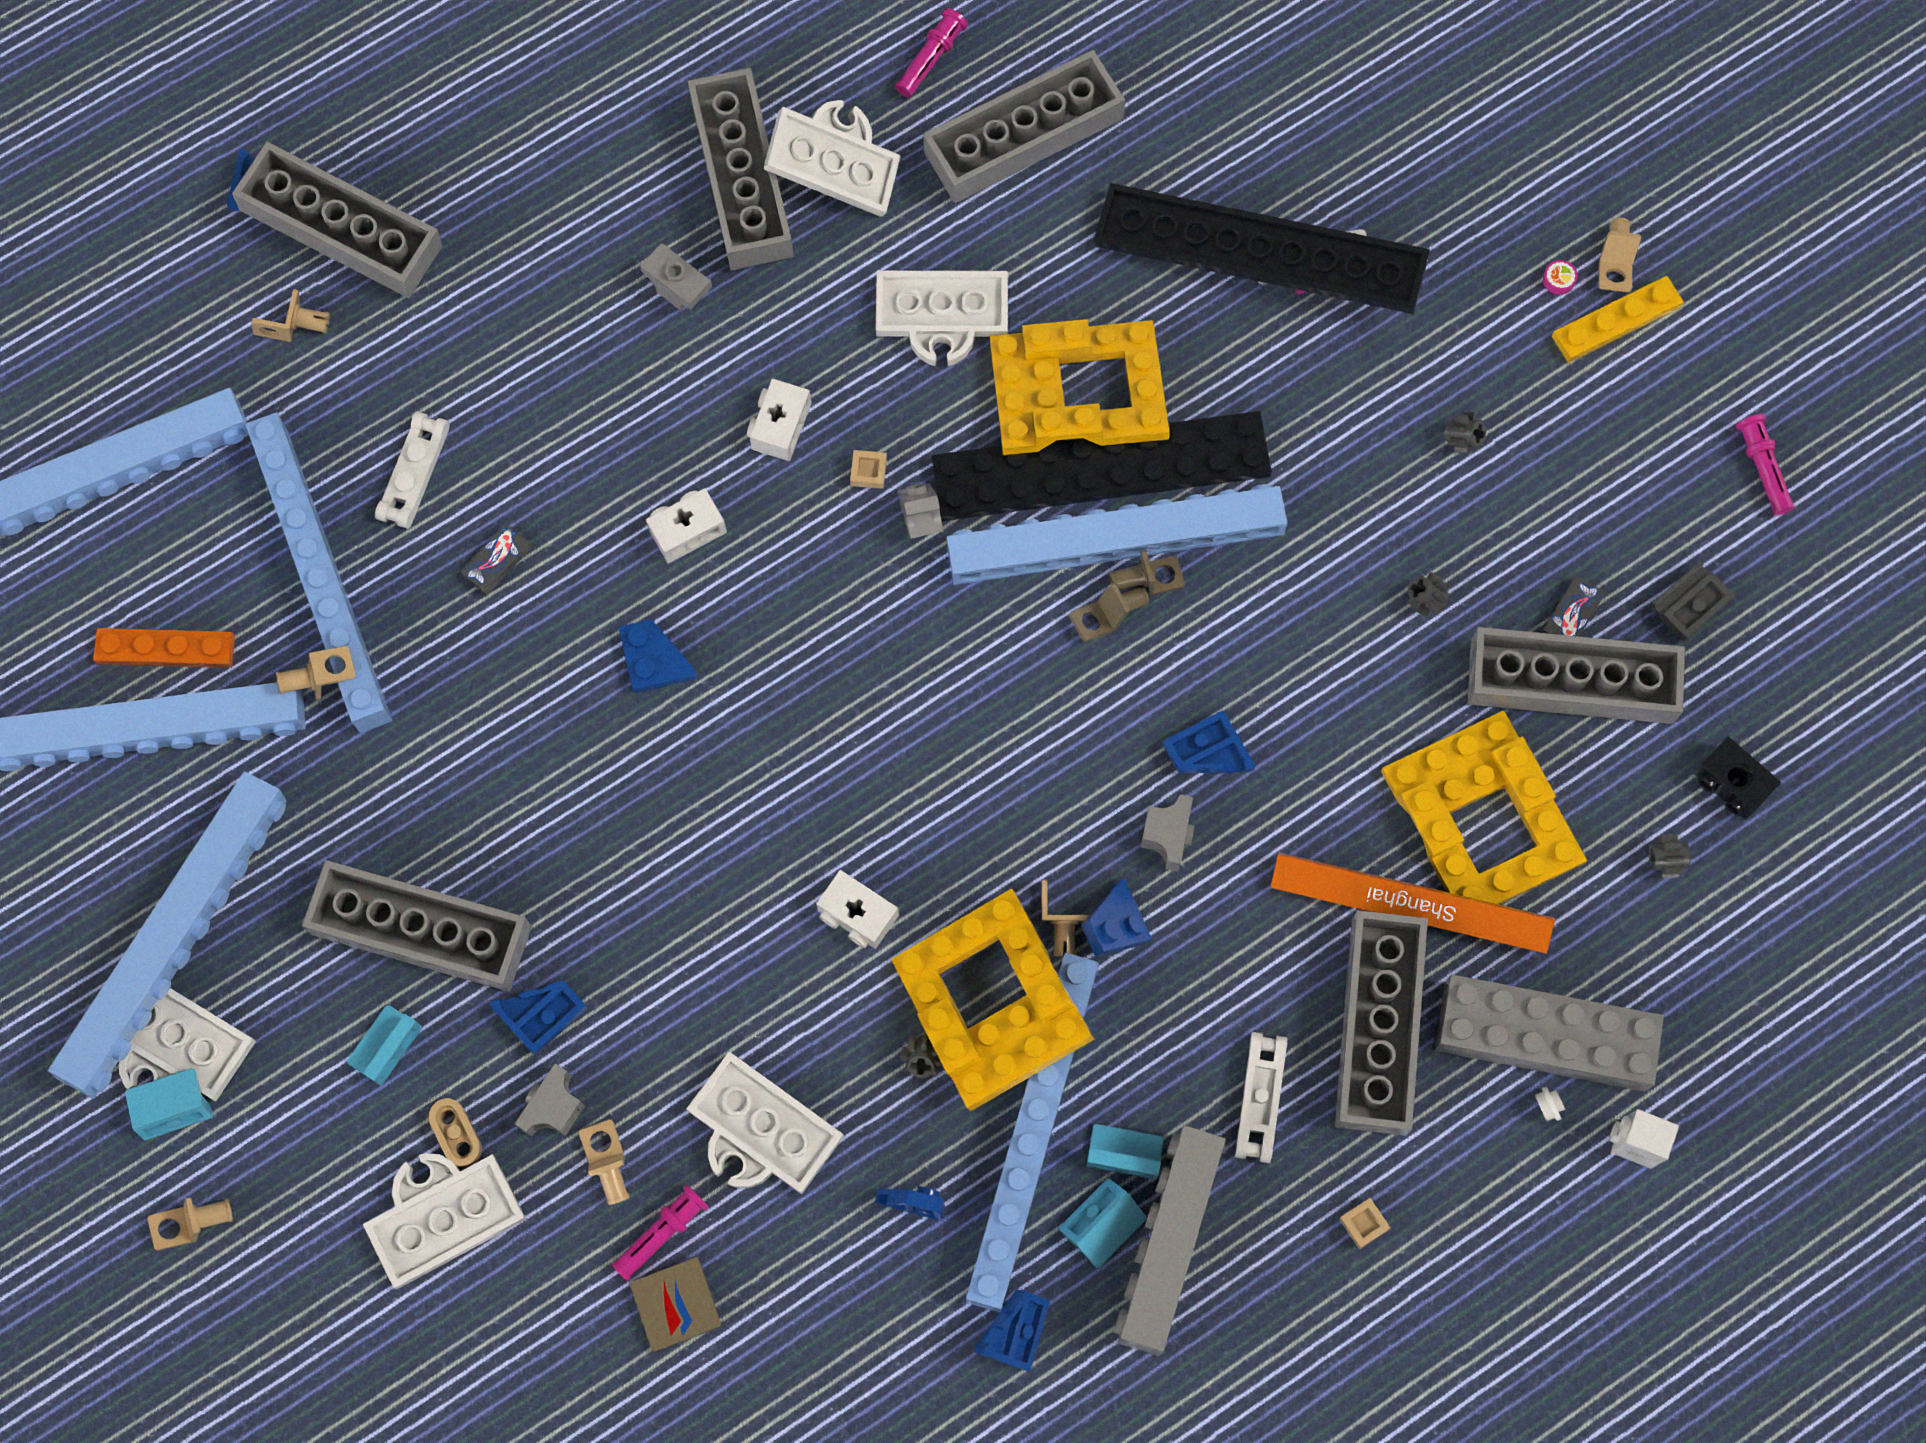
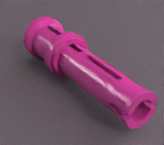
[895,8,968,98]
[1736,414,1795,516]
[611,1184,709,1281]

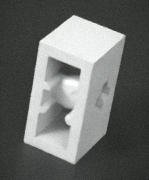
[747,379,812,461]
[646,488,727,564]
[816,870,899,949]
[1609,1109,1679,1169]

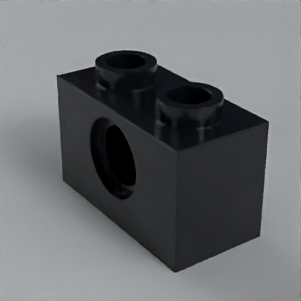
[1693,736,1782,820]

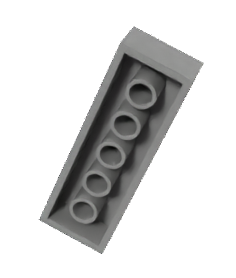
[923,50,1125,203]
[687,68,794,271]
[232,142,442,298]
[1467,627,1685,724]
[302,860,532,992]
[1335,910,1428,1136]
[1434,974,1664,1092]
[1113,1125,1226,1357]

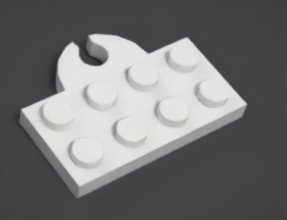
[763,100,901,217]
[876,271,1008,366]
[119,988,256,1101]
[687,1052,844,1195]
[363,1153,526,1290]

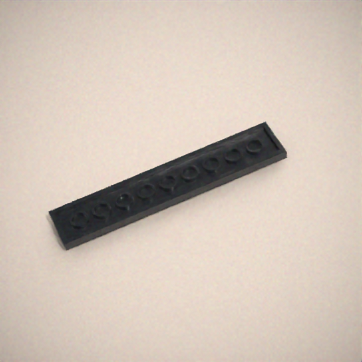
[1093,183,1430,314]
[932,411,1272,521]

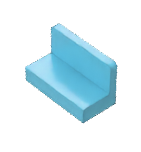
[347,1005,423,1086]
[125,1068,213,1141]
[1086,1124,1164,1180]
[1058,1178,1147,1268]

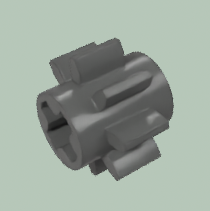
[1444,411,1487,454]
[1407,572,1450,617]
[1649,834,1691,878]
[900,1033,943,1079]

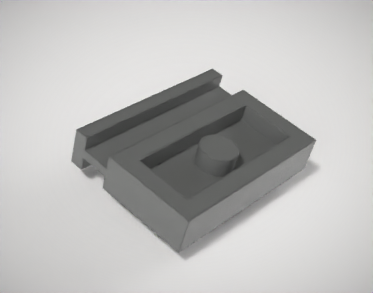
[1649,561,1735,642]

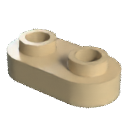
[429,1098,482,1168]

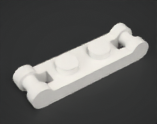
[375,411,450,529]
[1234,1032,1287,1163]

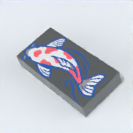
[460,523,532,596]
[1542,576,1606,637]

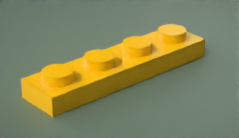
[1552,276,1684,363]

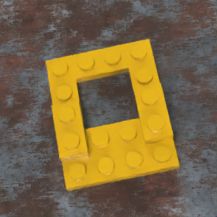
[990,319,1170,455]
[1381,710,1588,905]
[891,888,1095,1111]

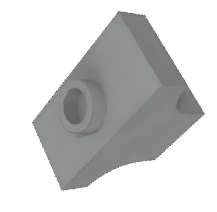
[640,243,712,311]
[897,483,943,539]
[1141,795,1195,872]
[515,1064,585,1136]

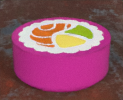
[1543,260,1578,295]

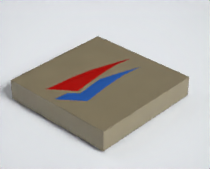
[629,1257,723,1353]

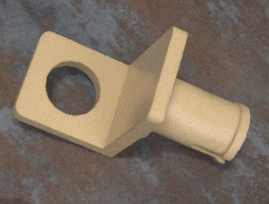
[1598,218,1641,292]
[251,289,330,342]
[275,646,355,700]
[1041,880,1089,956]
[579,1119,630,1205]
[148,1197,233,1251]

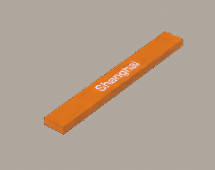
[1270,852,1555,954]

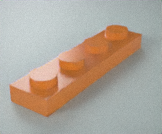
[93,628,235,668]

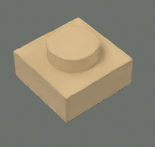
[850,450,887,489]
[1339,1198,1390,1249]

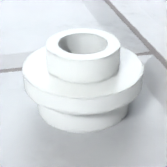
[1535,1086,1565,1121]

